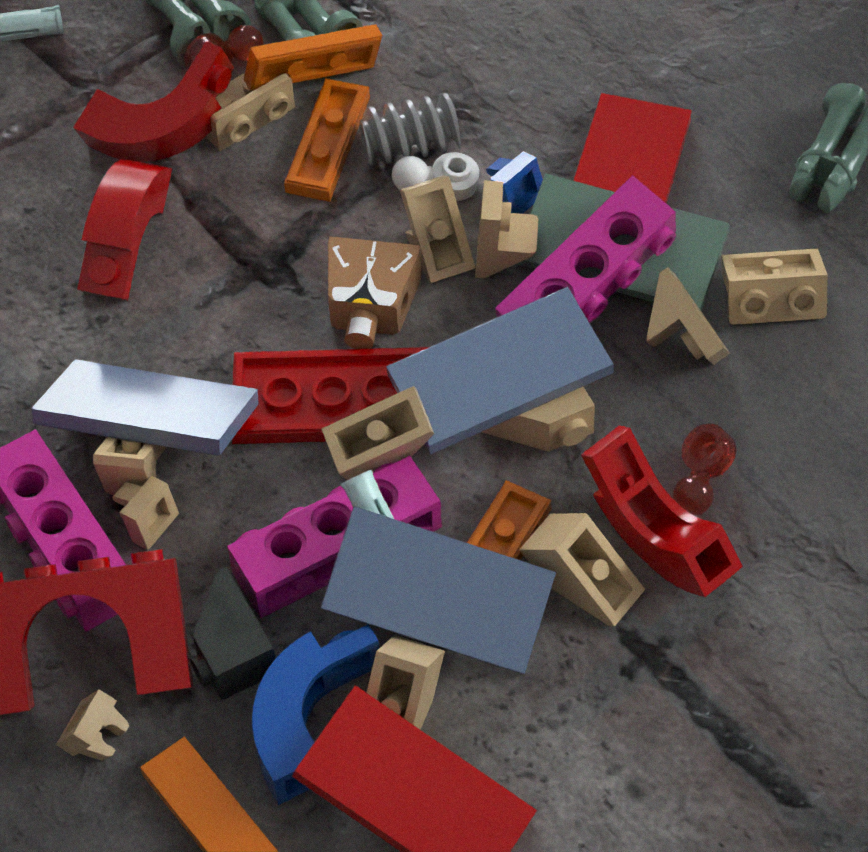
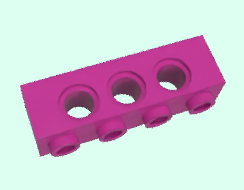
[495,175,676,322]
[0,429,126,632]
[227,456,442,619]

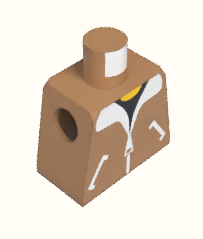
[328,236,422,349]

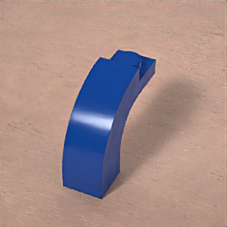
[252,624,379,805]

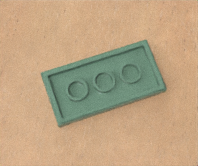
[517,173,729,312]

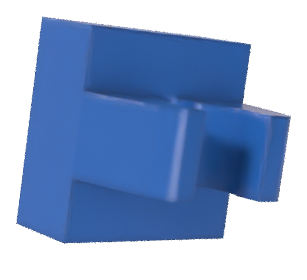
[486,152,543,214]

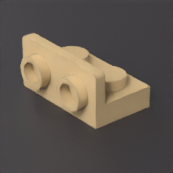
[206,73,295,151]
[721,249,828,325]

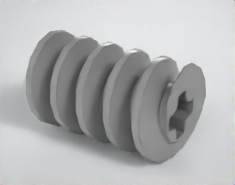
[360,93,461,167]

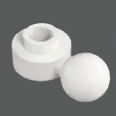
[392,152,479,201]

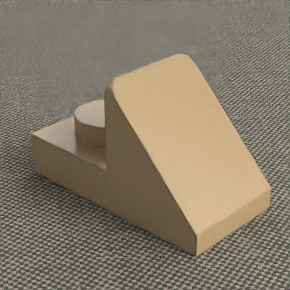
[400,175,476,283]
[475,180,538,279]
[646,267,730,365]
[93,437,166,495]

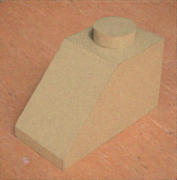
[322,386,434,480]
[482,387,595,452]
[519,513,645,626]
[366,635,445,730]

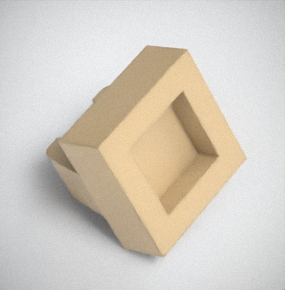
[112,476,179,550]
[56,689,129,761]

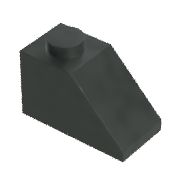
[190,567,276,701]

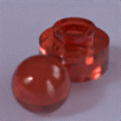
[184,25,264,69]
[673,423,736,516]

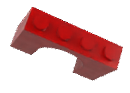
[0,549,193,715]

